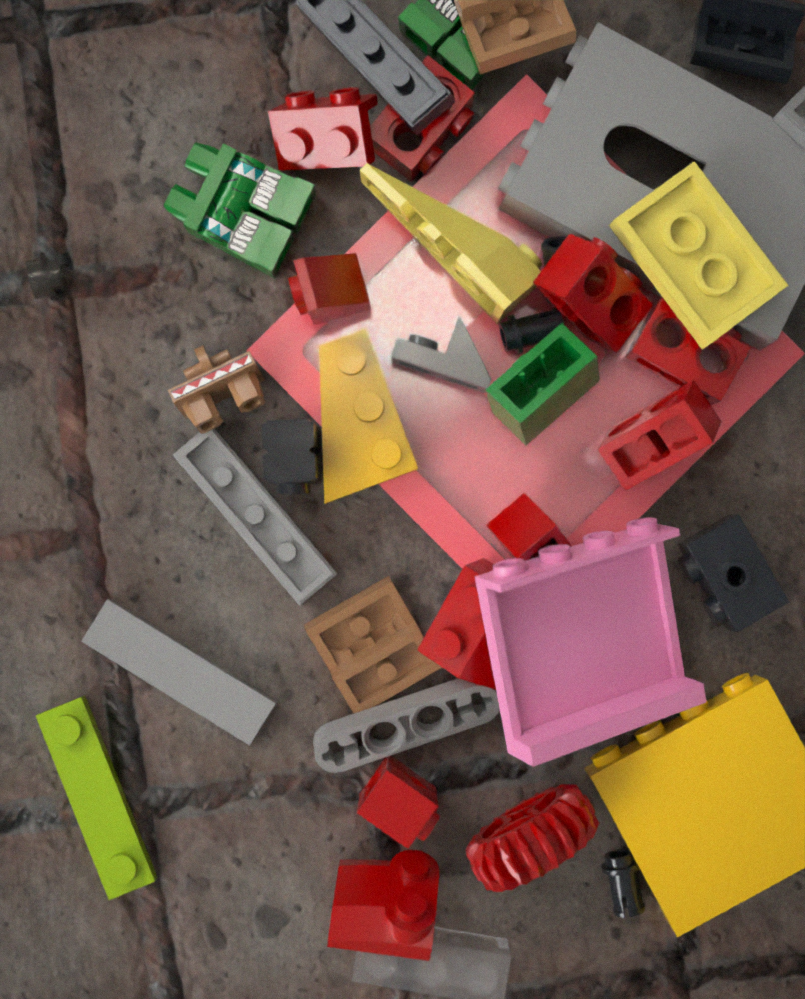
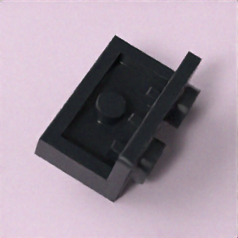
[690,0,805,84]

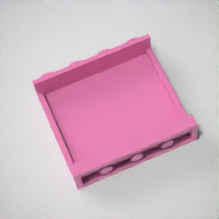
[475,518,706,767]

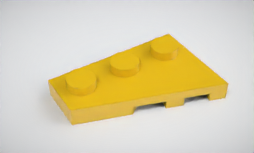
[319,328,418,504]

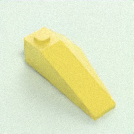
[360,163,543,324]

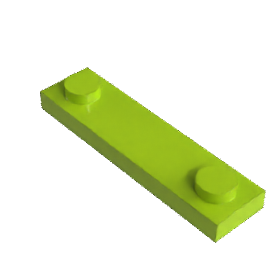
[36,695,158,900]

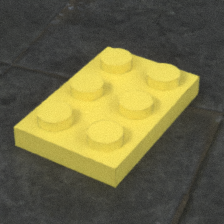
[609,161,789,350]

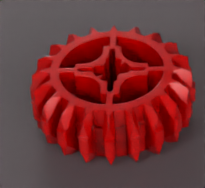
[465,784,600,892]

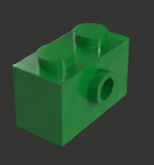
[485,323,600,446]

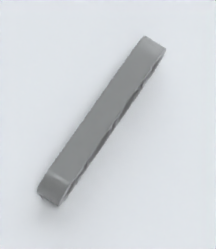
[313,678,500,773]

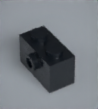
[677,515,789,632]

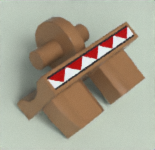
[168,345,265,434]

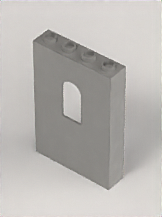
[498,22,805,350]

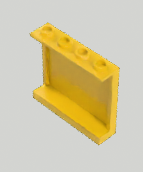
[584,673,805,937]

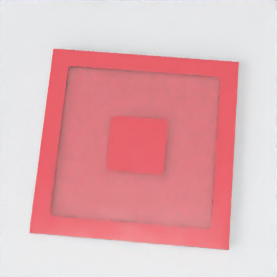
[247,74,805,569]

